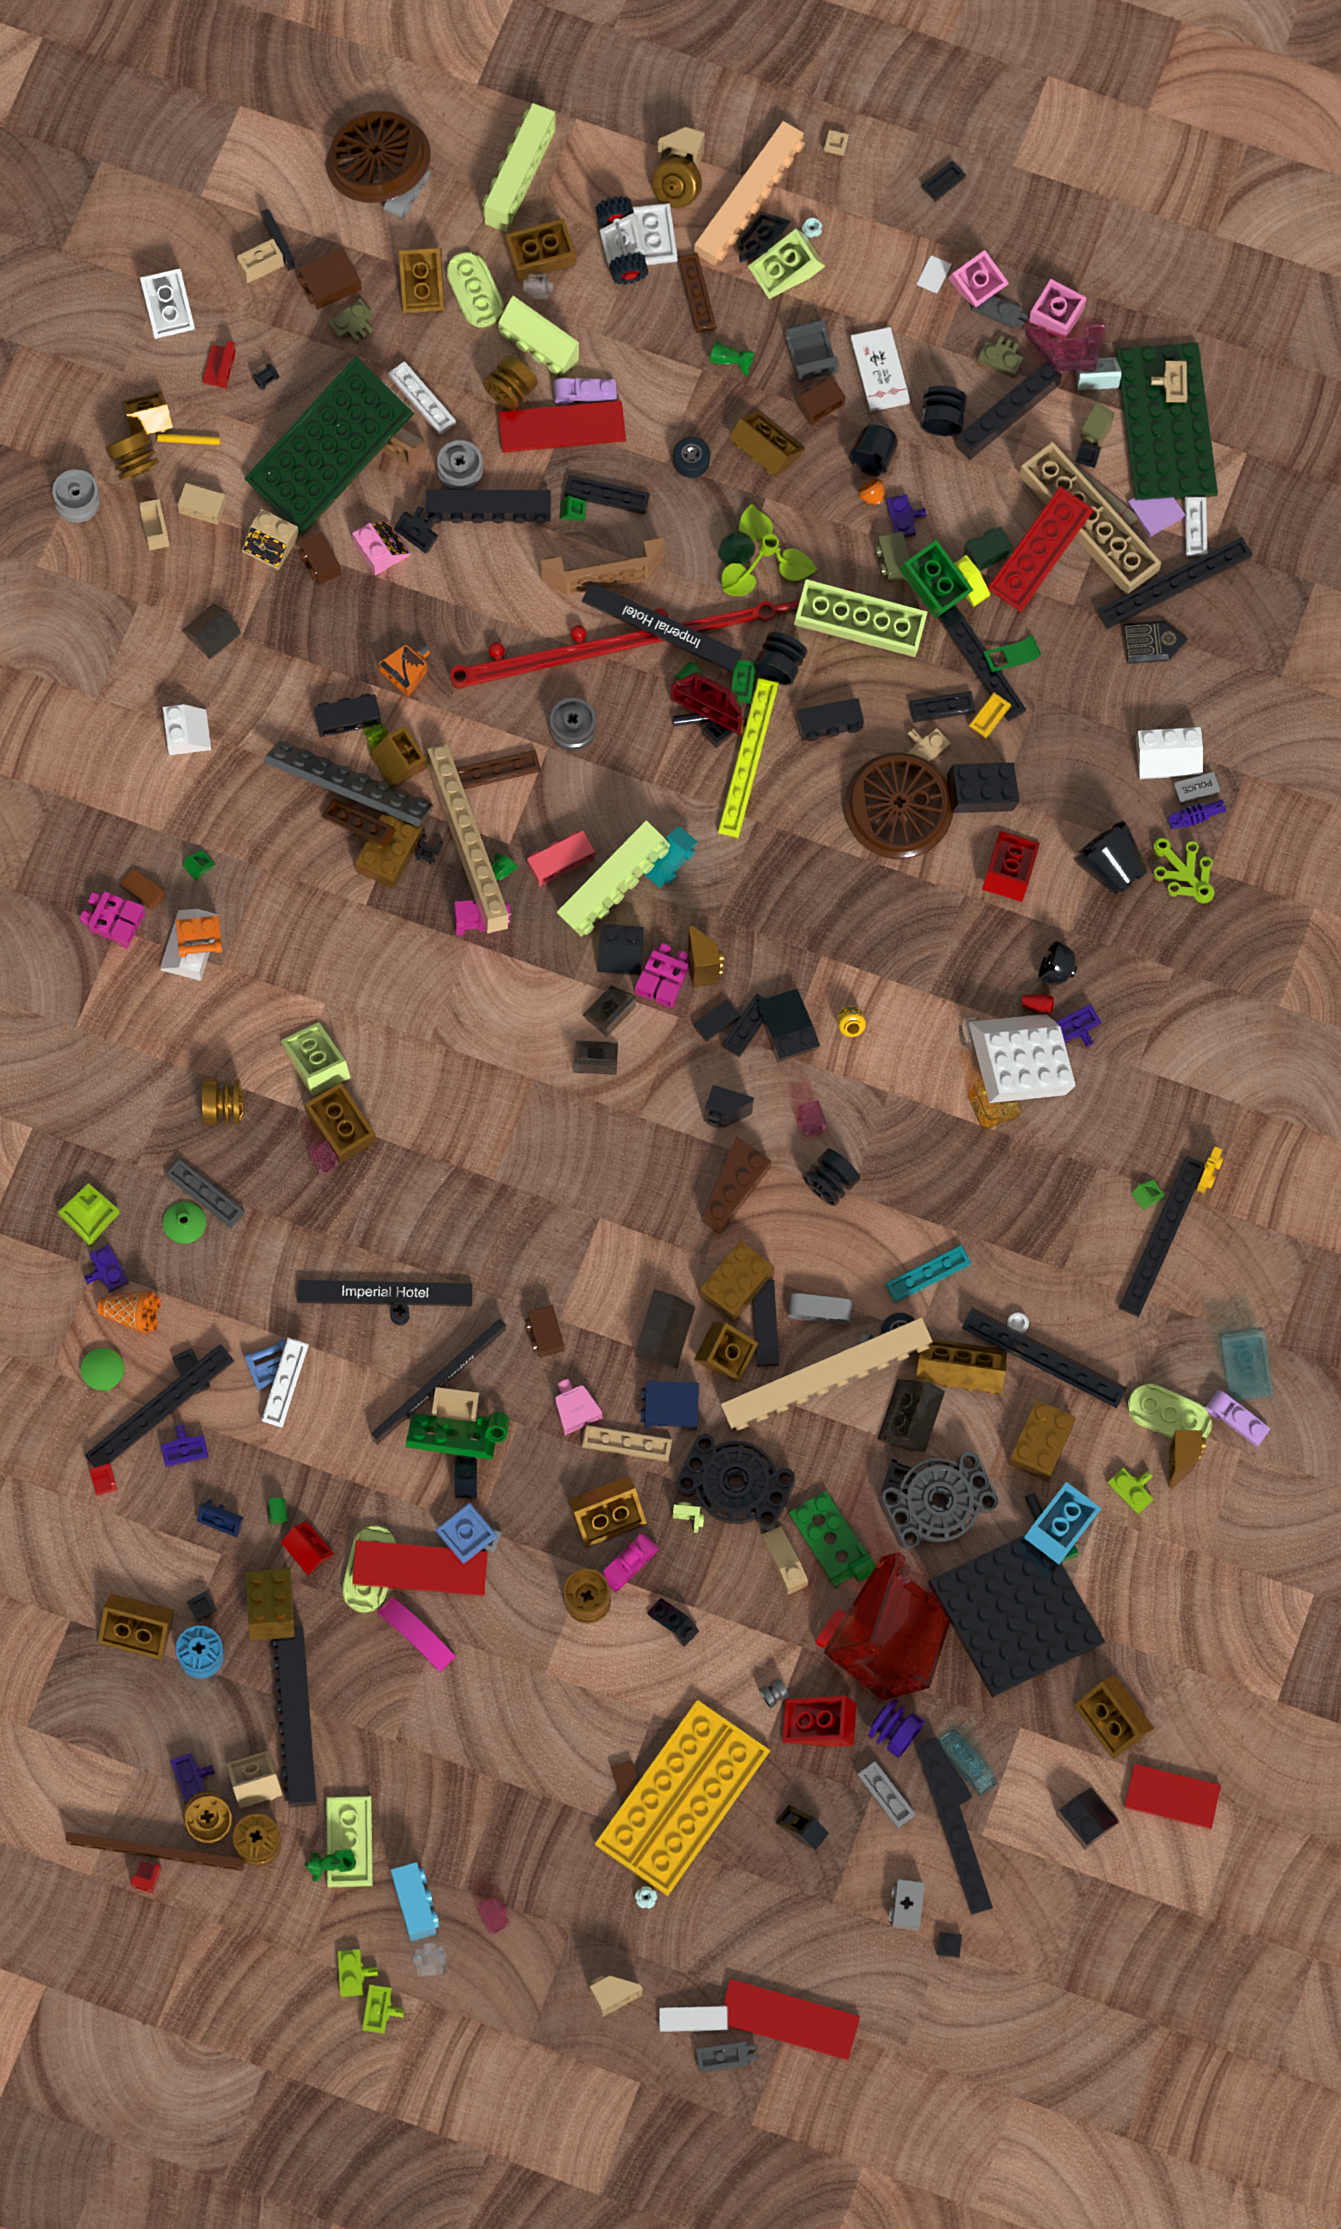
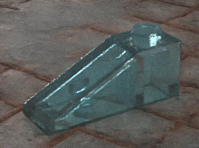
[938,1729,998,1796]

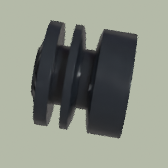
[920,386,967,436]
[753,632,808,685]
[802,1148,860,1206]

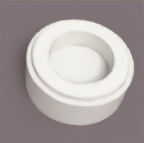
[1007,1312,1029,1334]

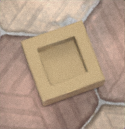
[824,130,849,156]

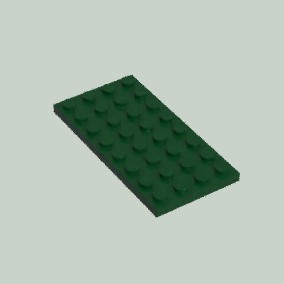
[1116,342,1218,501]
[244,356,415,536]

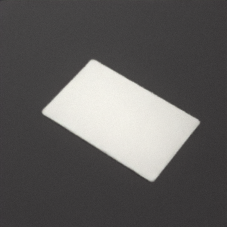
[916,255,951,293]

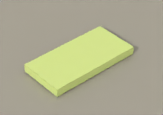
[326,1796,373,1887]

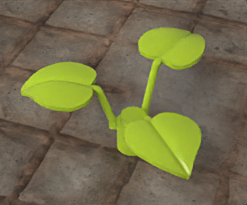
[721,504,817,596]

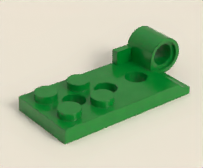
[405,1412,510,1460]
[788,1491,878,1588]

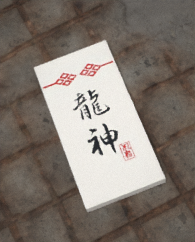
[850,327,910,412]

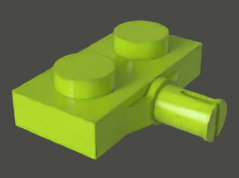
[1107,1468,1154,1515]
[338,1949,378,1997]
[362,1985,405,2034]

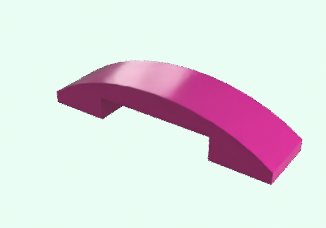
[377,1597,456,1673]

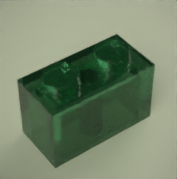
[964,527,1014,571]

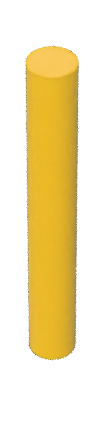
[158,433,221,445]

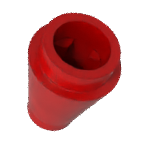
[1022,993,1054,1014]

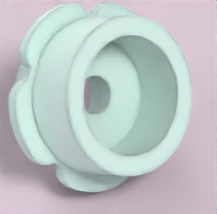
[802,218,822,238]
[635,1886,657,1908]

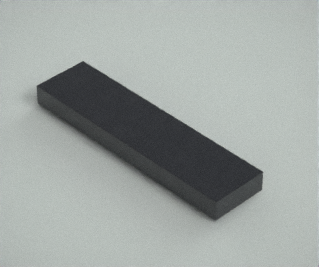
[564,475,650,515]
[753,1280,779,1367]

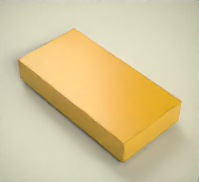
[969,692,1011,739]

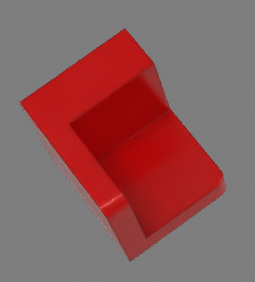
[89,1463,118,1496]
[130,1862,162,1894]

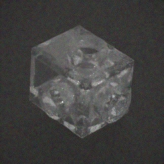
[413,1943,447,1977]

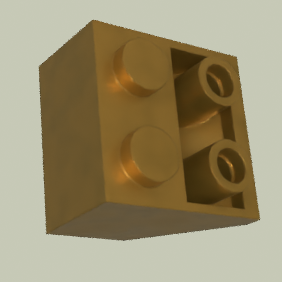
[369,726,427,788]

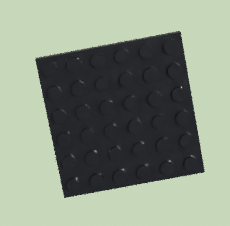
[928,1534,1105,1698]

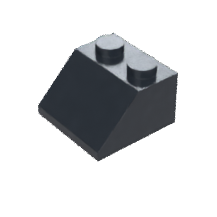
[598,923,644,975]
[704,1085,754,1128]
[1057,1787,1119,1850]

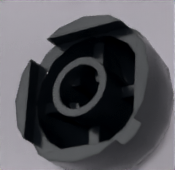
[1038,941,1078,985]

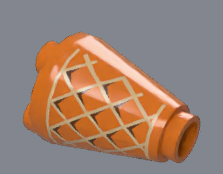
[97,1290,161,1334]

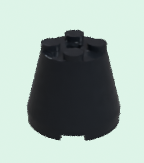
[1073,820,1147,894]

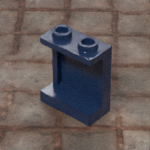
[641,1381,699,1431]

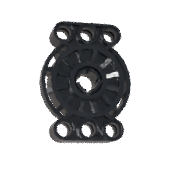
[677,1433,795,1531]

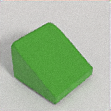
[1132,1179,1165,1210]

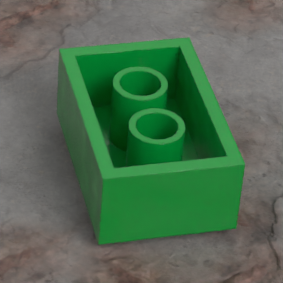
[898,540,974,619]

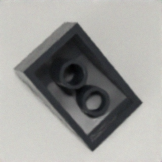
[757,989,820,1063]

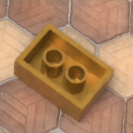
[505,218,576,281]
[355,812,423,890]
[304,1082,376,1164]
[699,1241,774,1323]
[1009,1400,1076,1482]
[246,1568,295,1641]

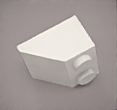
[163,704,211,755]

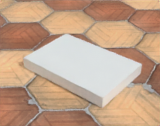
[633,203,678,265]

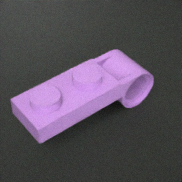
[554,378,617,405]
[1205,1390,1270,1447]

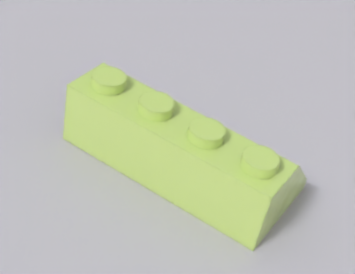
[498,296,579,378]

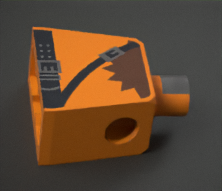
[379,644,430,697]

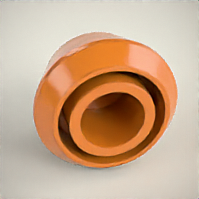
[858,479,885,505]

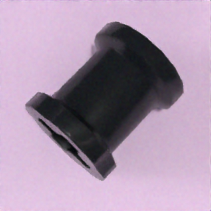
[252,363,279,390]
[390,1301,410,1326]

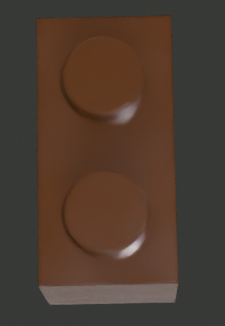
[797,377,846,425]
[298,532,341,585]
[525,1305,564,1358]

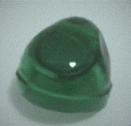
[718,531,756,565]

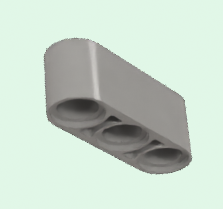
[384,169,430,219]
[788,1293,853,1325]

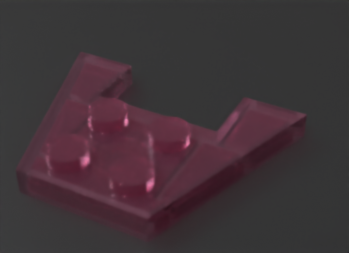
[1025,324,1106,371]

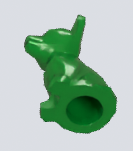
[709,341,755,375]
[491,853,517,881]
[305,1849,355,1882]

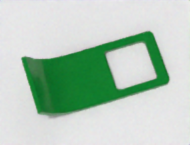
[983,635,1042,672]

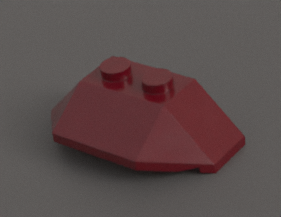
[670,672,744,735]

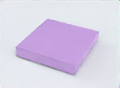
[1128,498,1185,537]

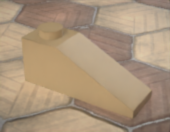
[761,1526,808,1595]

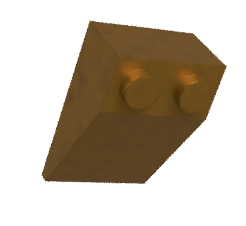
[399,248,444,313]

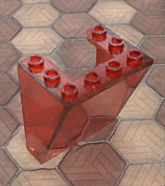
[824,1552,950,1701]

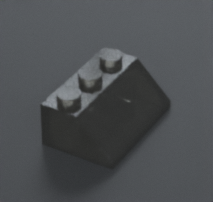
[636,1290,695,1368]
[877,1379,945,1452]

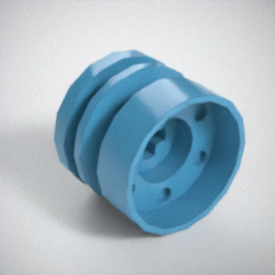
[176,1626,224,1679]

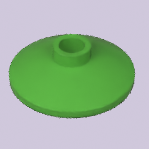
[163,1202,206,1244]

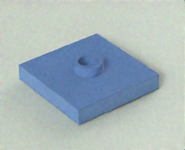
[435,1502,497,1564]

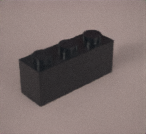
[313,694,381,738]
[796,698,864,741]

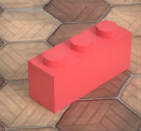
[527,831,595,887]

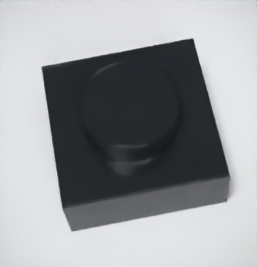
[1075,441,1102,468]
[187,1591,217,1622]
[937,1932,962,1958]

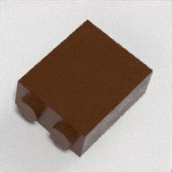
[297,248,362,310]

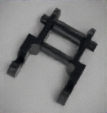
[416,834,443,865]

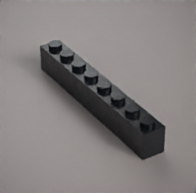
[273,1626,317,1807]

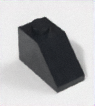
[775,1805,829,1851]

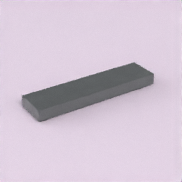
[165,1158,245,1229]

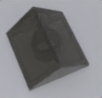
[182,604,241,660]
[583,985,636,1037]
[574,1040,618,1075]

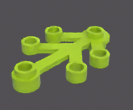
[1153,838,1214,903]

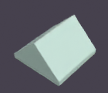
[1075,357,1121,390]

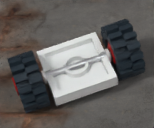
[595,196,648,285]

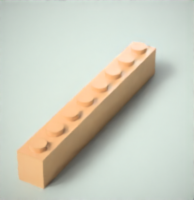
[694,121,805,266]

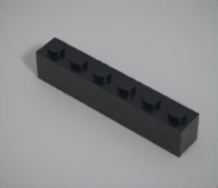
[956,360,1062,460]
[425,490,551,524]

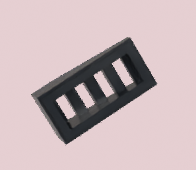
[702,718,747,749]

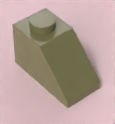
[1080,402,1114,446]

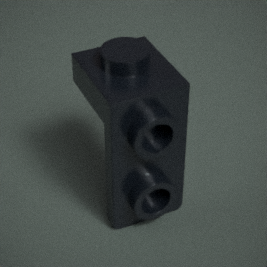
[647,1598,699,1647]

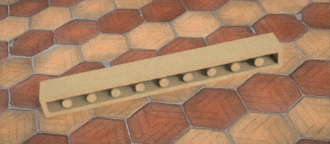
[427,744,509,933]
[721,1318,932,1431]

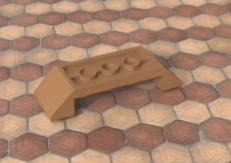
[541,537,665,596]

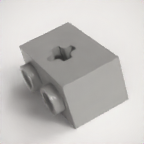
[888,1879,925,1931]

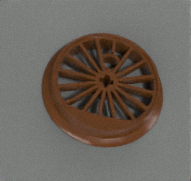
[326,111,431,203]
[844,753,953,859]

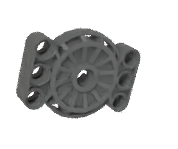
[878,1451,999,1550]

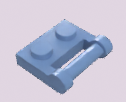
[243,1339,286,1390]

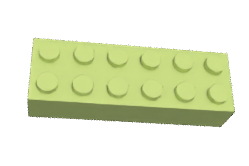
[482,103,555,233]
[794,579,927,657]
[557,821,671,937]

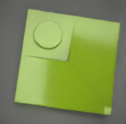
[58,1183,120,1246]

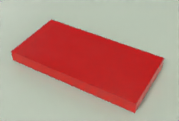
[1124,1764,1221,1829]

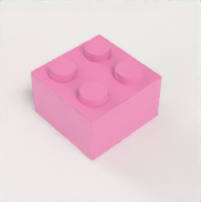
[1029,279,1087,340]

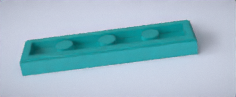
[885,1245,971,1304]

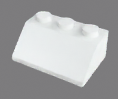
[1136,727,1203,779]
[160,909,218,981]

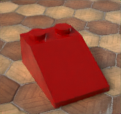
[982,831,1040,902]
[782,1696,857,1747]

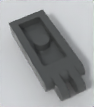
[972,296,1029,329]
[696,2042,759,2073]

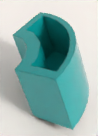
[643,826,698,888]

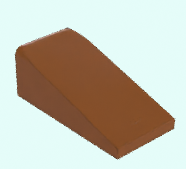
[119,869,165,911]

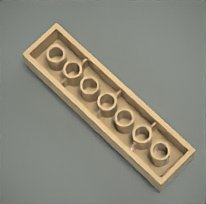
[1019,442,1161,595]

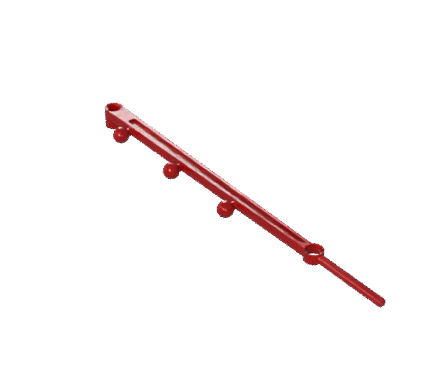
[450,589,854,689]

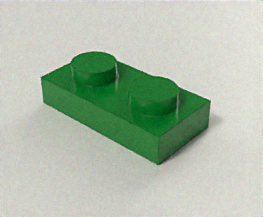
[731,660,755,704]

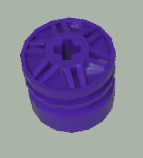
[867,1698,925,1758]

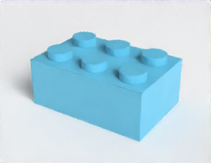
[1024,1482,1102,1564]
[391,1862,439,1942]

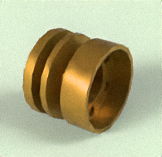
[482,355,538,411]
[105,430,159,480]
[202,1080,244,1125]
[563,1568,611,1624]
[183,1791,232,1842]
[233,1813,282,1867]

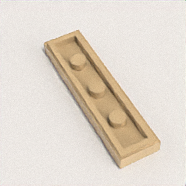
[582,1425,672,1462]

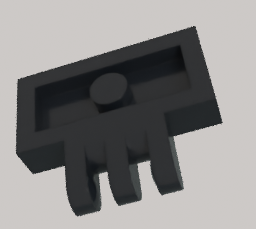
[393,506,439,554]

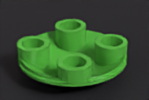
[81,1348,124,1391]

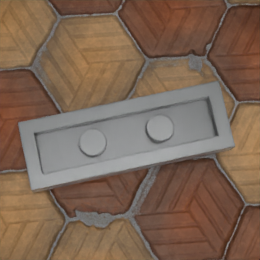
[857,1762,916,1829]

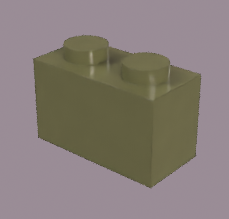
[875,531,910,582]

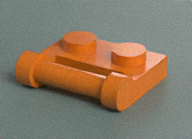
[176,916,222,957]

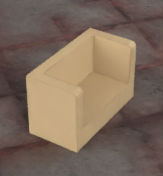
[236,239,284,284]
[178,483,226,525]
[139,499,169,551]
[432,1387,479,1422]

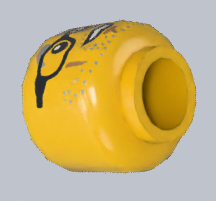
[836,1005,866,1037]

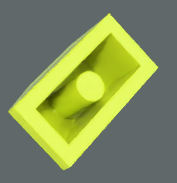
[954,555,990,607]

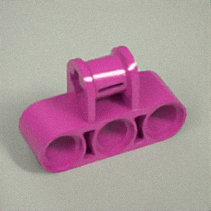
[601,1532,659,1592]

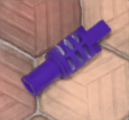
[1167,799,1226,829]

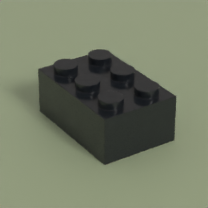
[947,762,1019,813]

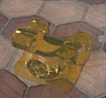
[968,1079,1023,1129]

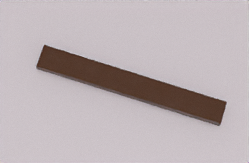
[65,1832,245,1871]

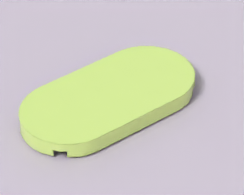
[446,252,503,327]
[1127,1384,1212,1439]
[342,1526,396,1612]

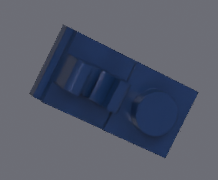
[197,1499,244,1537]

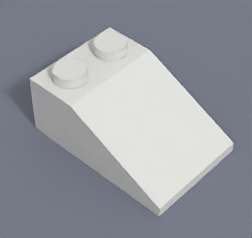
[140,268,195,339]

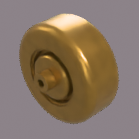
[651,157,702,208]

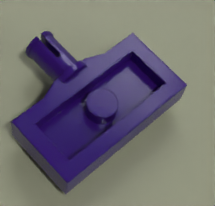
[887,494,927,538]
[1056,1004,1101,1047]
[83,1244,129,1293]
[161,1424,209,1467]
[170,1753,215,1803]

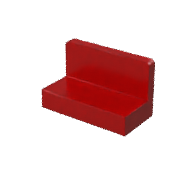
[203,341,236,388]
[281,1521,334,1575]

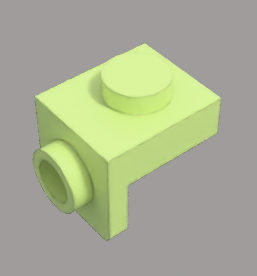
[673,1502,704,1533]

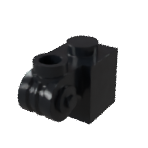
[455,1455,477,1498]

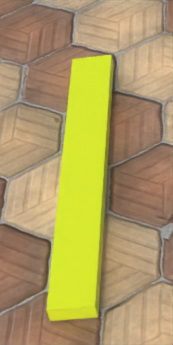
[718,678,779,838]

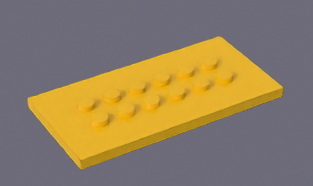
[595,1700,770,1896]

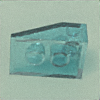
[1219,1327,1273,1401]

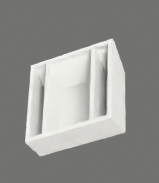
[969,1014,1076,1103]

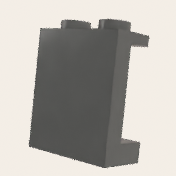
[785,320,839,382]

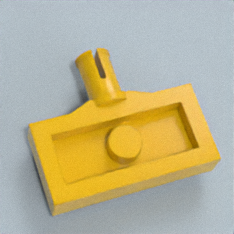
[1197,1147,1224,1193]

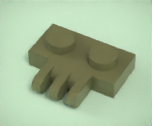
[327,299,373,343]
[977,335,1024,378]

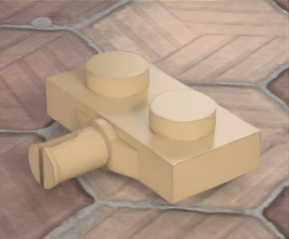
[1151,361,1187,402]
[907,728,951,772]

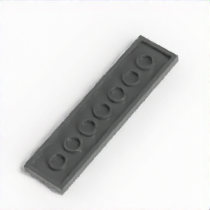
[264,741,434,827]

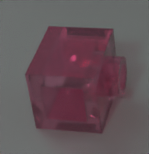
[796,1100,827,1137]
[307,1139,338,1175]
[477,1898,510,1936]

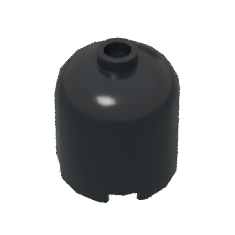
[849,423,898,476]

